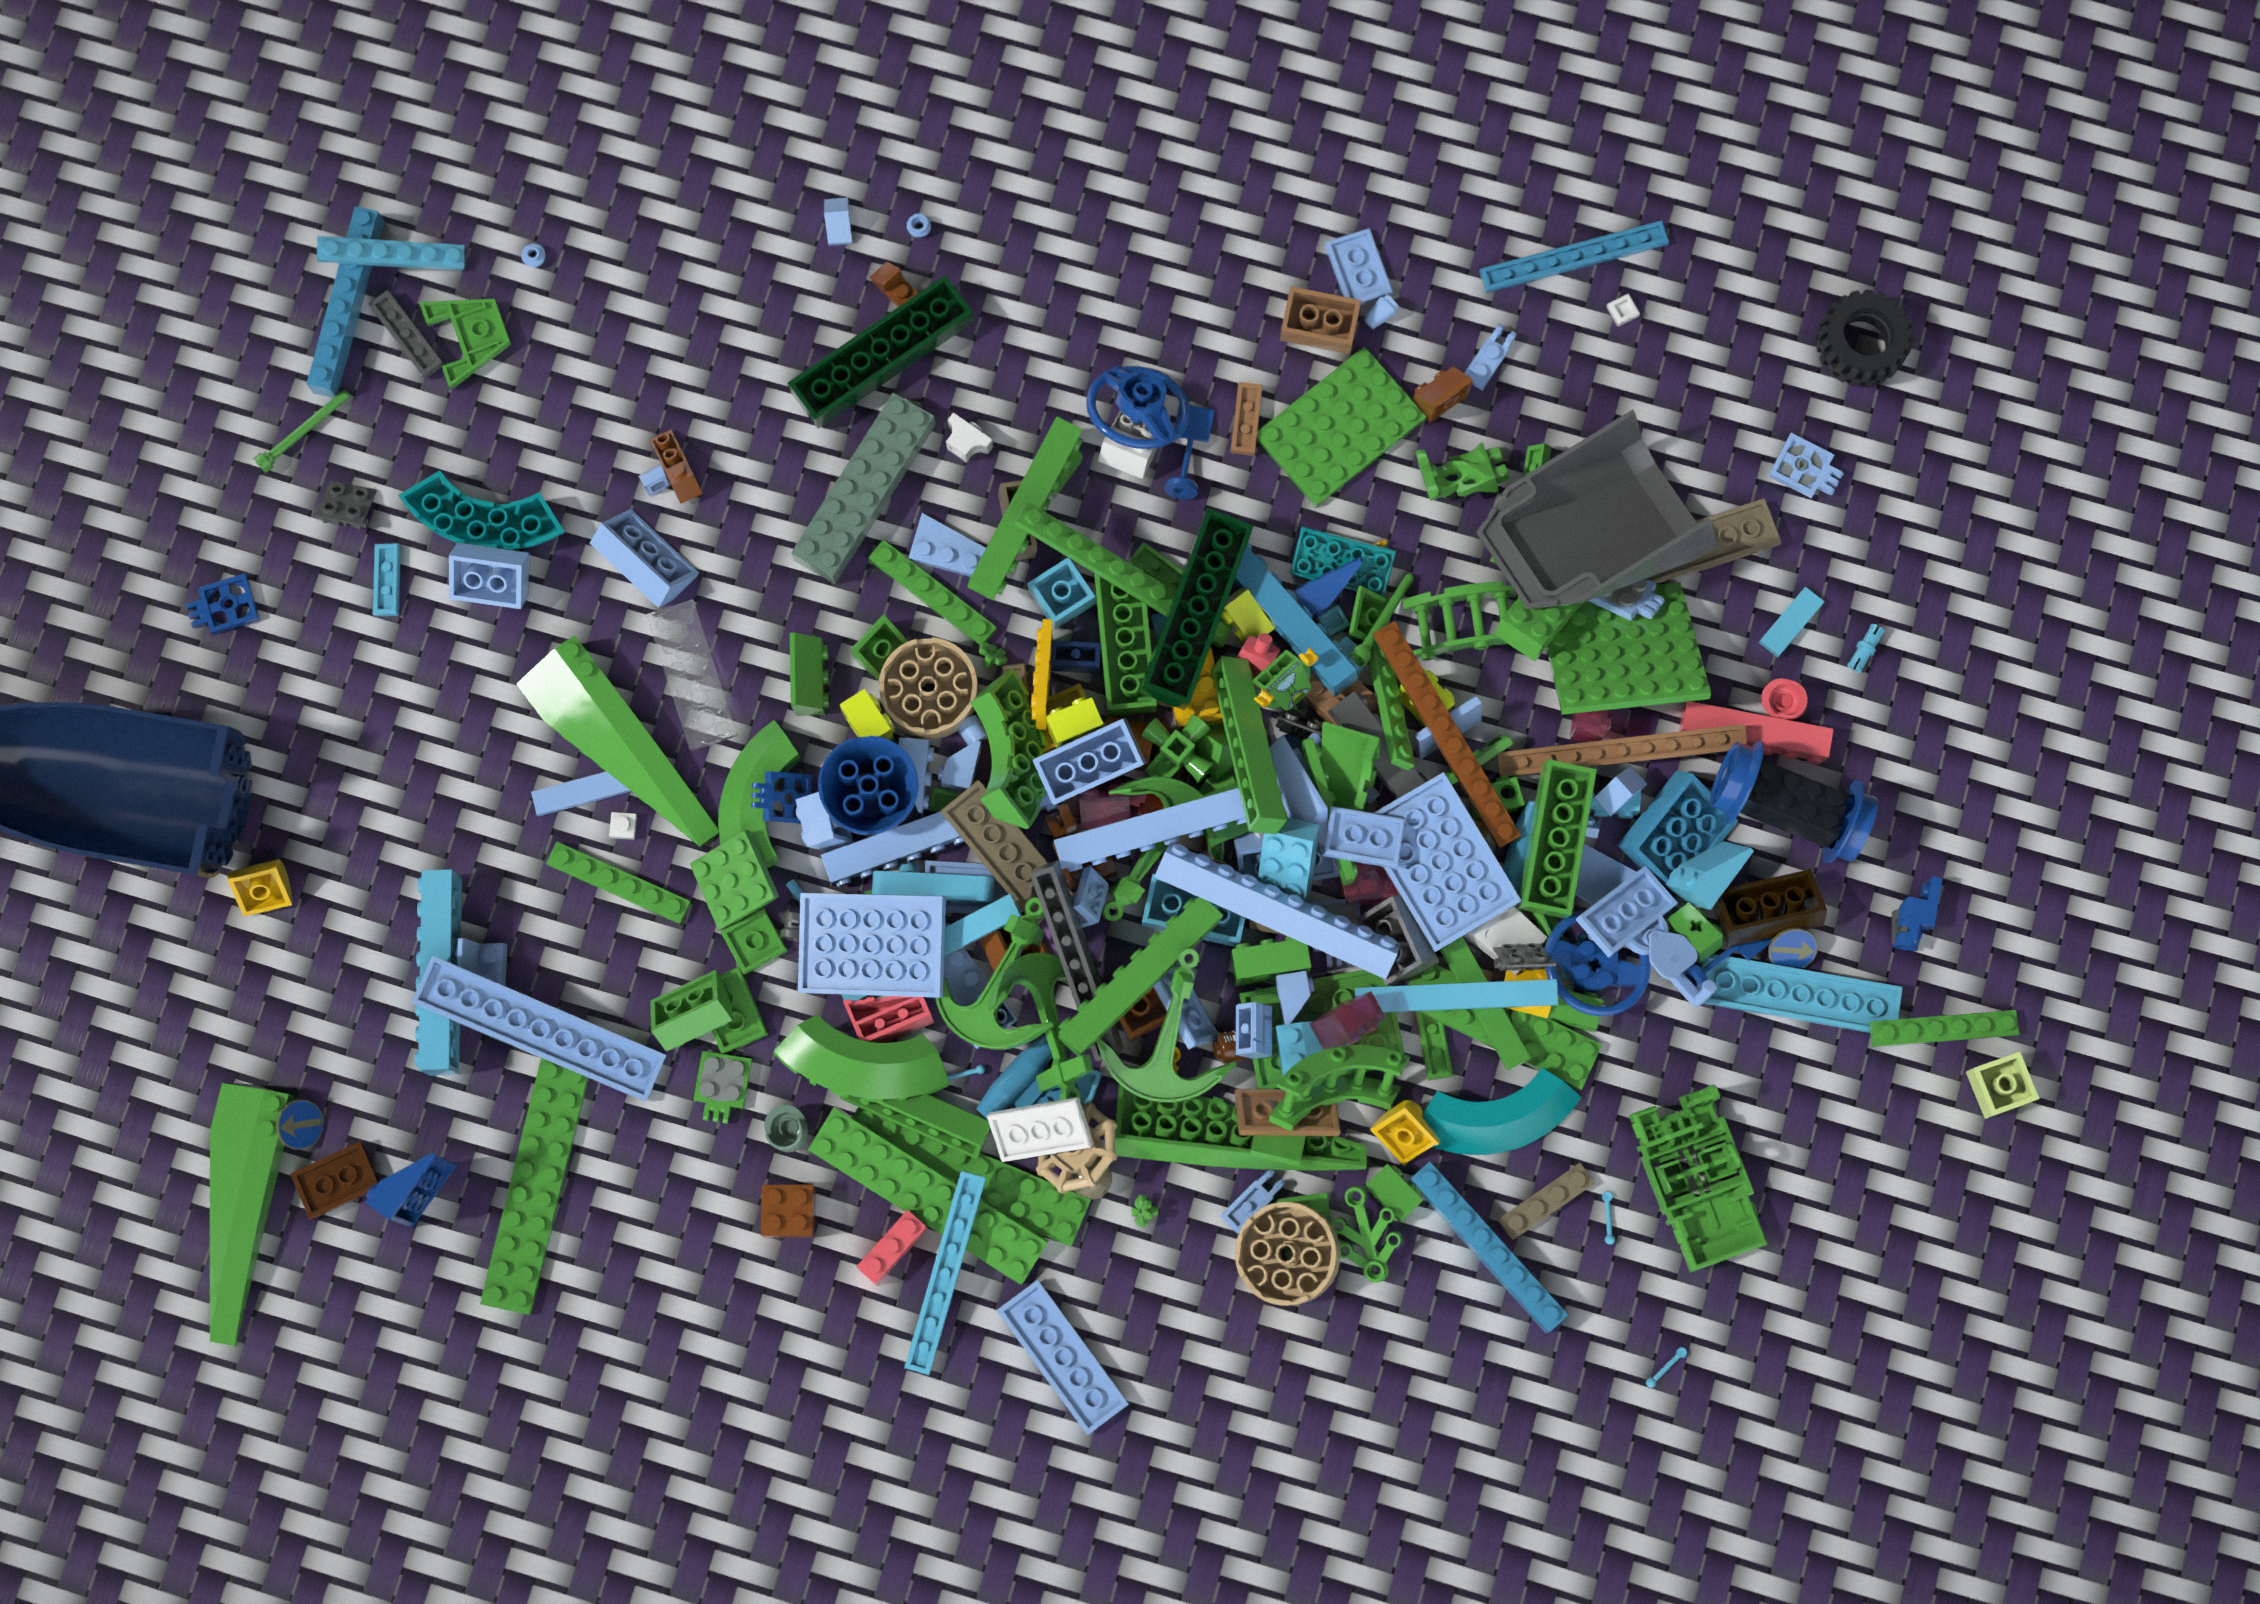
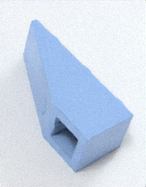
[899,737,934,817]

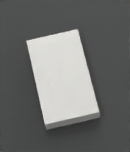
[987,1097,1094,1162]

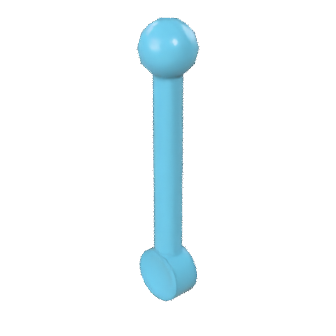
[1559,933,1587,980]
[947,1065,986,1080]
[1602,1191,1615,1245]
[1646,1347,1687,1388]

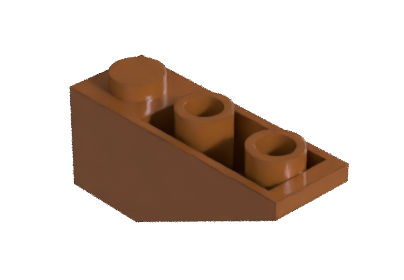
[650,430,702,504]

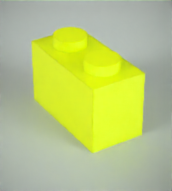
[1221,588,1275,644]

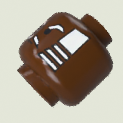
[1212,1030,1246,1065]

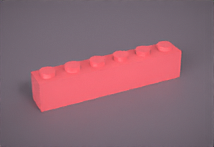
[1679,701,1833,764]

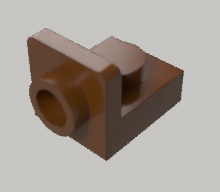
[1045,802,1076,839]

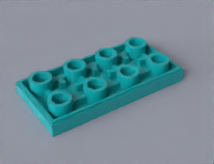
[1290,526,1396,597]

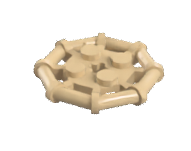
[1036,1102,1118,1194]

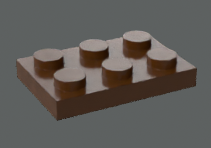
[290,1141,379,1220]

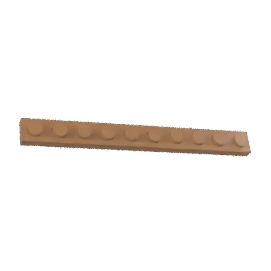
[1497,724,1748,777]

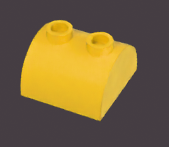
[227,859,292,917]

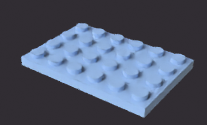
[1374,772,1521,952]
[798,893,946,998]

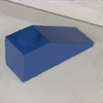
[1294,556,1363,618]

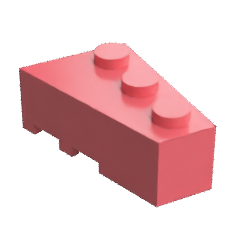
[843,996,934,1043]

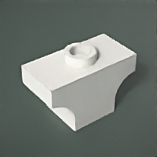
[946,413,993,463]

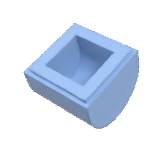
[638,465,671,496]
[958,715,988,745]

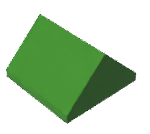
[1348,586,1390,644]
[850,615,909,681]
[1194,724,1233,780]

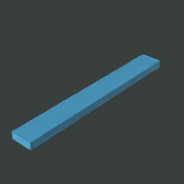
[1479,220,1669,293]

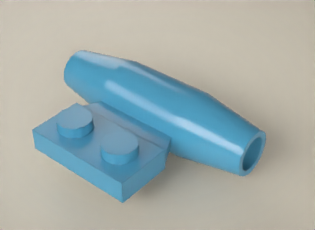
[1503,801,1535,896]
[976,1035,1062,1120]

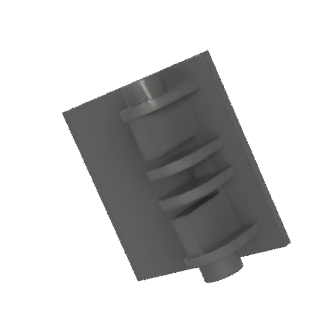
[315,481,377,530]
[1275,708,1324,740]
[1493,943,1556,971]

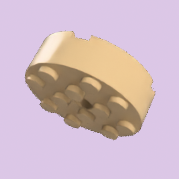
[879,637,979,740]
[1235,1202,1341,1305]

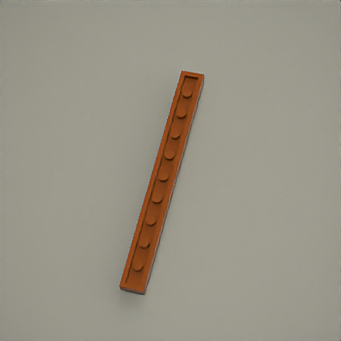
[1372,621,1521,848]

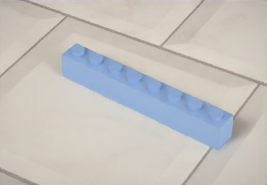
[1054,788,1247,872]

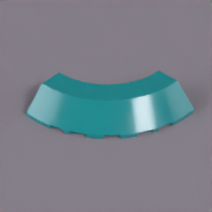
[398,471,565,550]
[1422,1068,1582,1155]

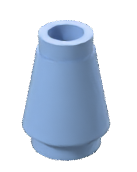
[1364,294,1400,330]

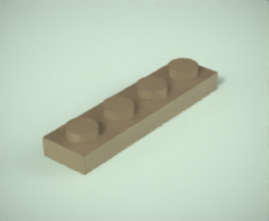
[1497,1163,1595,1241]

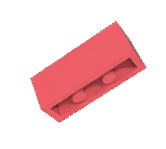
[856,1210,928,1286]

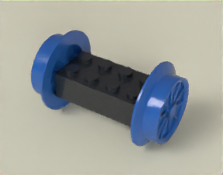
[1709,740,1878,864]

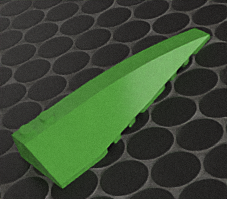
[516,635,719,847]
[210,1083,296,1346]
[1115,1084,1367,1170]

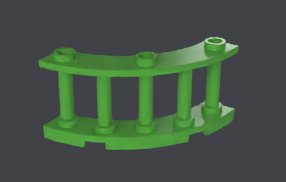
[1403,581,1519,661]
[1268,1045,1410,1131]

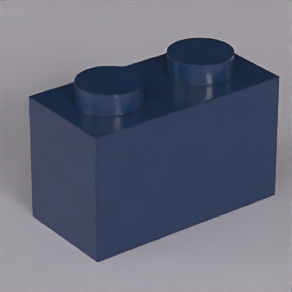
[1050,640,1101,674]

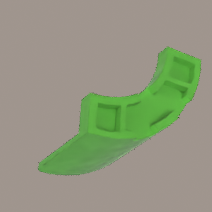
[1319,722,1380,812]

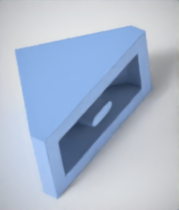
[824,197,853,246]
[1594,766,1647,817]

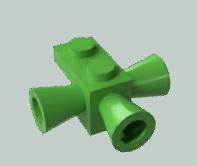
[1141,714,1214,783]

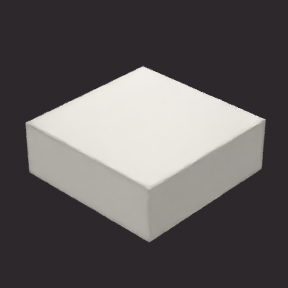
[1607,293,1640,327]

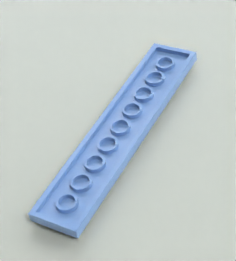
[411,956,666,1102]

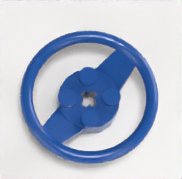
[1086,366,1191,449]
[1545,910,1651,1016]

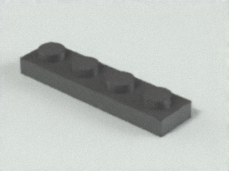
[368,290,444,379]

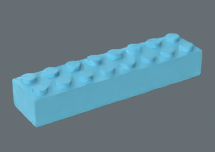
[415,869,462,1076]

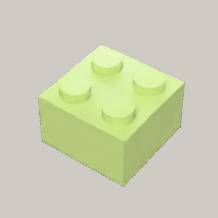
[1966,1052,2039,1119]

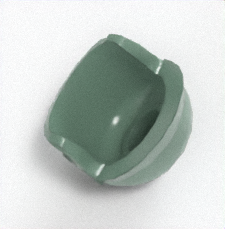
[764,1105,808,1152]

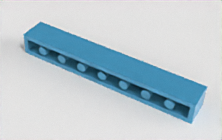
[307,206,384,398]
[1234,543,1358,697]
[1409,1162,1568,1333]

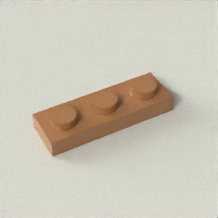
[1231,382,1262,456]

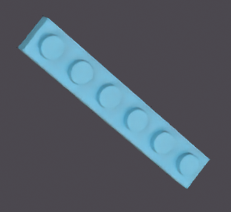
[317,236,464,271]

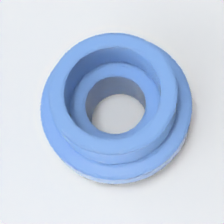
[907,214,931,238]
[521,244,546,267]

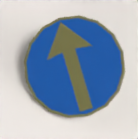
[1768,927,1818,969]
[276,1100,324,1150]

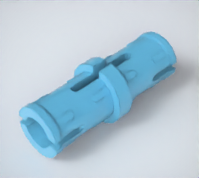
[1847,624,1885,673]

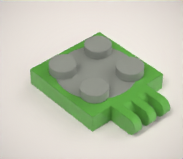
[693,1051,753,1124]

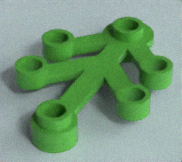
[1331,1186,1402,1283]

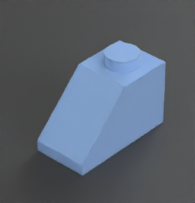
[938,741,982,792]
[1275,971,1314,1025]

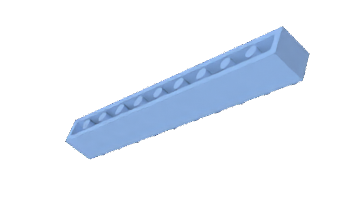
[821,788,1064,887]
[1155,843,1400,979]

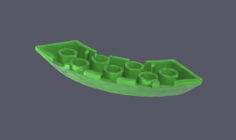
[970,668,1047,829]
[718,720,801,869]
[773,1014,949,1102]

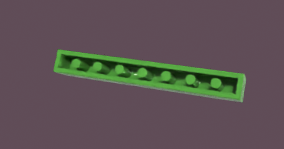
[968,416,1084,601]
[1211,656,1287,835]
[1058,897,1223,1057]

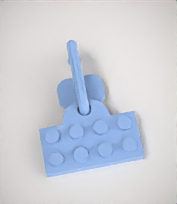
[1576,866,1717,1007]

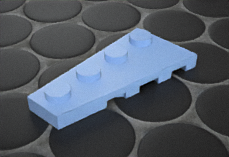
[909,513,986,577]

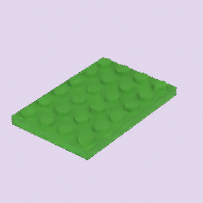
[1256,347,1426,508]
[1239,969,1405,1089]

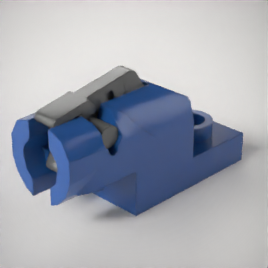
[1891,876,1942,951]

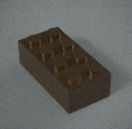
[1713,869,1827,947]

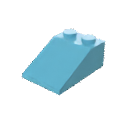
[1665,841,1754,910]
[1275,1018,1356,1077]

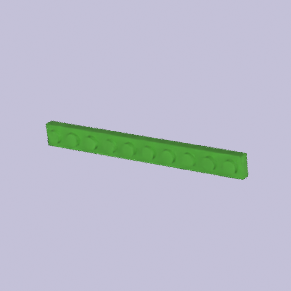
[1014,501,1233,649]

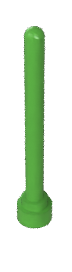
[253,390,350,473]
[1349,574,1414,667]

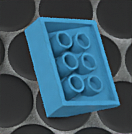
[1617,770,1738,896]

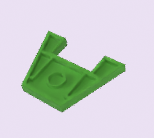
[419,299,512,390]

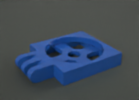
[186,573,260,635]
[751,771,812,824]

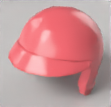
[1762,678,1808,721]

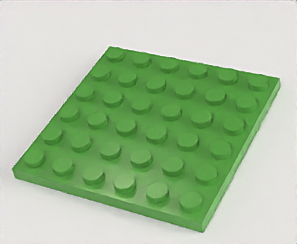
[1546,582,1711,715]

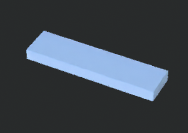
[531,772,632,817]

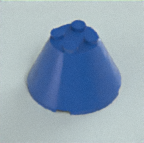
[818,736,919,835]

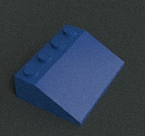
[364,1153,457,1228]

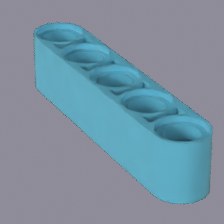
[872,871,995,904]

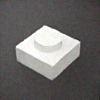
[609,812,637,840]

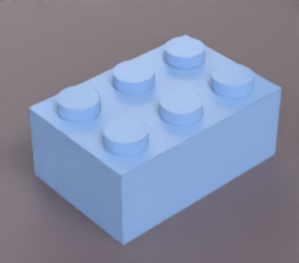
[449,543,529,609]

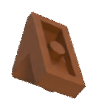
[869,262,918,307]

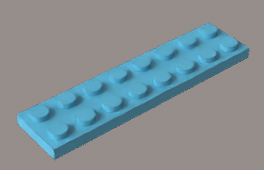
[1701,954,1902,1033]

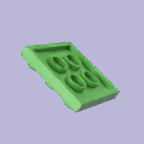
[690,830,779,930]

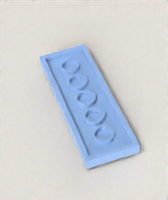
[997,1280,1129,1435]

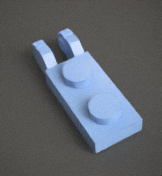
[1465,324,1517,391]
[1220,1170,1286,1234]

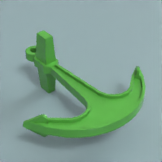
[1102,777,1224,921]
[935,898,1054,1050]
[1097,947,1236,1102]
[989,953,1093,1102]

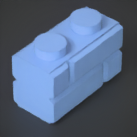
[1236,1002,1272,1059]

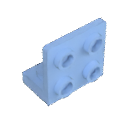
[1072,866,1109,928]
[455,938,507,987]

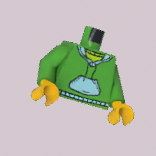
[1252,647,1319,711]

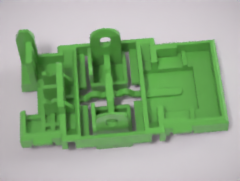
[1629,1084,1768,1273]

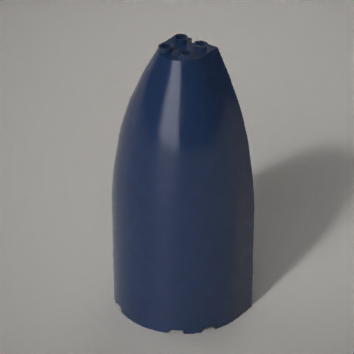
[0,702,252,878]

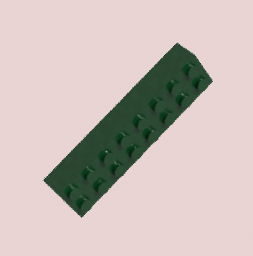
[788,275,974,429]
[1138,508,1254,710]

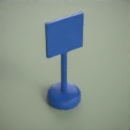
[1164,404,1214,500]
[1683,935,1774,991]

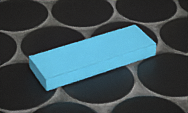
[373,543,401,616]
[1759,587,1824,658]

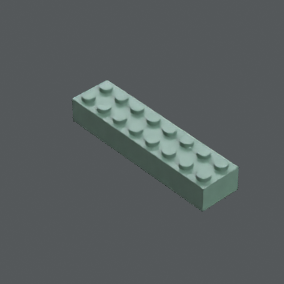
[791,393,936,584]

